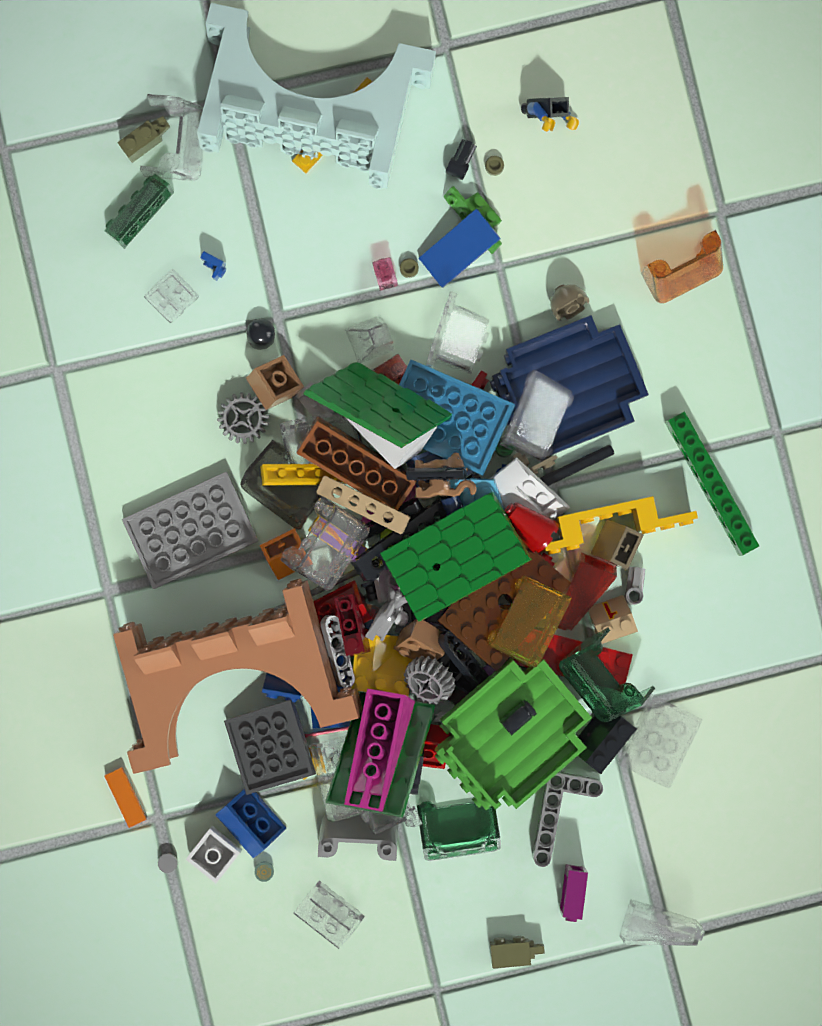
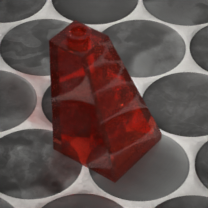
[554,552,617,631]

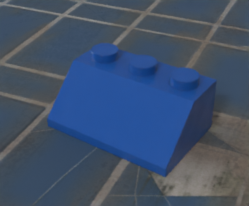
[215,788,287,858]

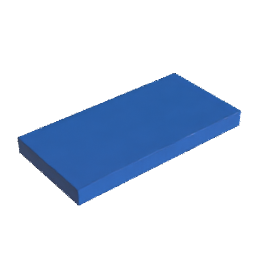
[418,209,501,288]

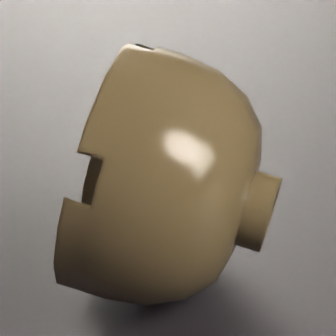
[550,284,589,321]

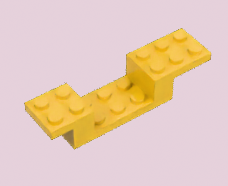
[543,496,698,555]

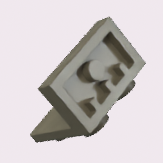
[511,452,558,475]

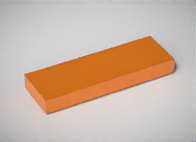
[104,767,147,828]

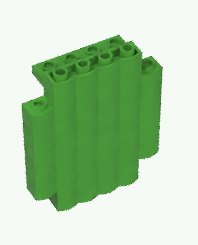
[434,658,592,810]

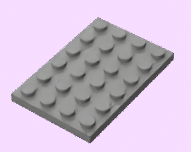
[122,471,259,589]

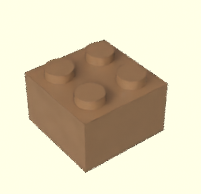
[246,355,304,410]
[393,619,445,660]

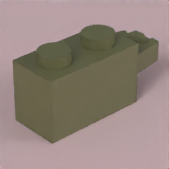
[117,116,170,163]
[490,936,545,969]

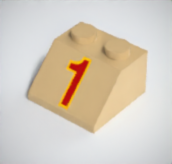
[587,595,638,644]

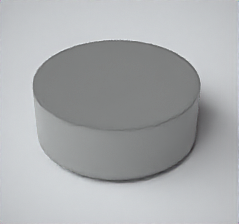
[158,853,178,873]

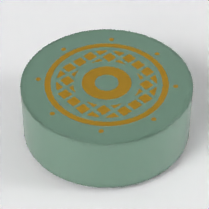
[254,861,274,882]

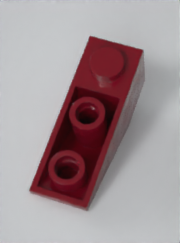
[334,594,371,656]

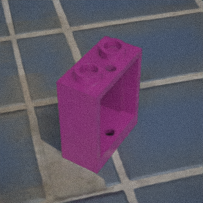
[560,864,588,922]

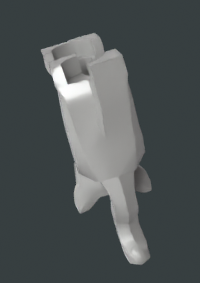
[365,586,407,641]

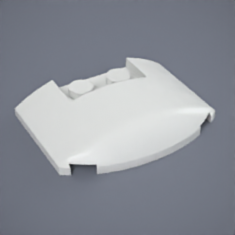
[490,458,570,520]

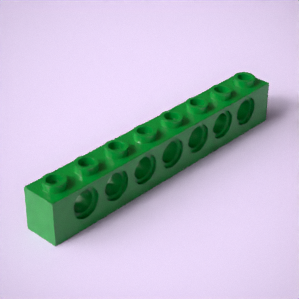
[665,411,759,556]

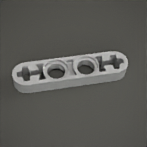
[321,615,355,688]

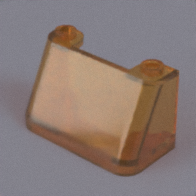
[641,230,724,304]

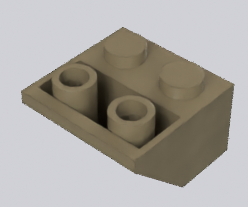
[591,519,644,570]

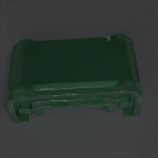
[417,801,501,861]

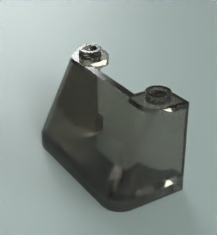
[240,439,325,530]

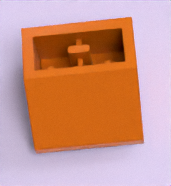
[260,528,312,580]

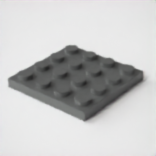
[224,700,316,795]

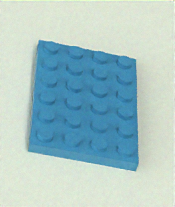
[399,360,515,476]

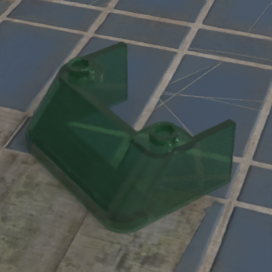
[559,628,655,722]

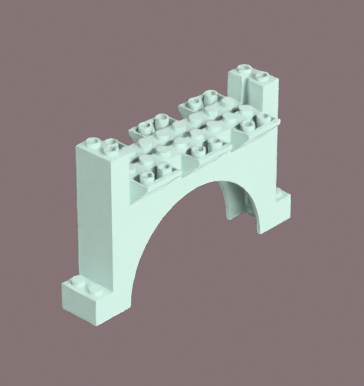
[197,3,436,189]

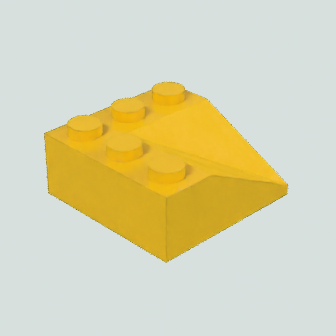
[351,635,412,697]

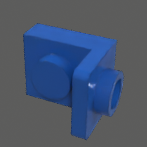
[200,251,227,281]

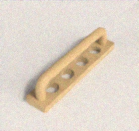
[317,476,410,534]

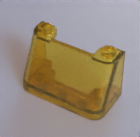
[488,575,571,667]

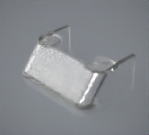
[140,94,204,181]

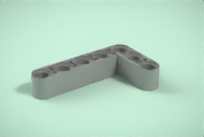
[532,772,603,867]

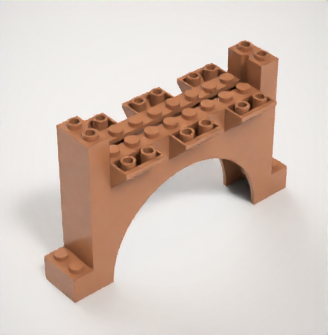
[113,578,363,774]

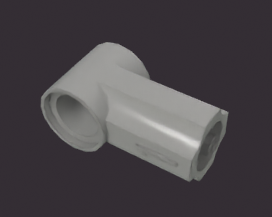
[624,567,646,606]

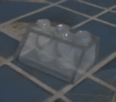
[293,880,365,949]

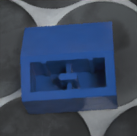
[262,673,303,702]

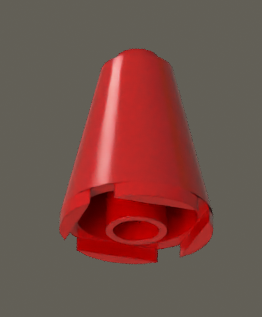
[505,502,559,553]

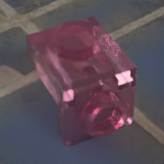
[372,257,398,291]

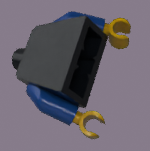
[521,97,579,132]

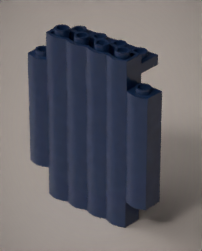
[489,315,649,457]

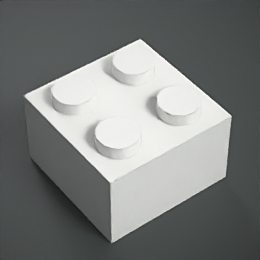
[185,826,242,884]

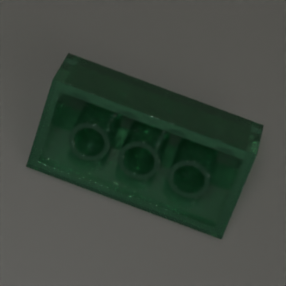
[104,174,174,249]

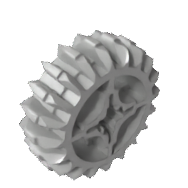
[217,392,269,444]
[404,656,455,704]

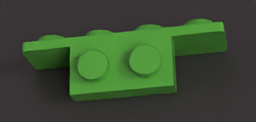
[444,186,502,254]

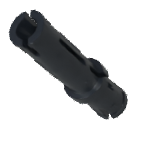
[406,466,467,482]

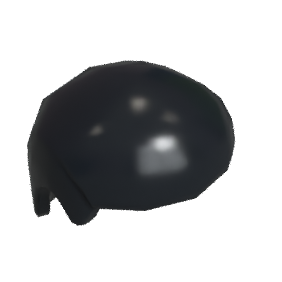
[246,318,275,350]

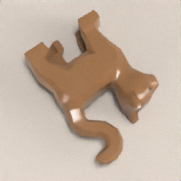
[415,453,476,498]

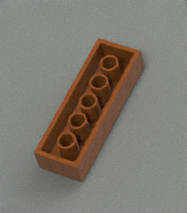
[296,416,417,511]

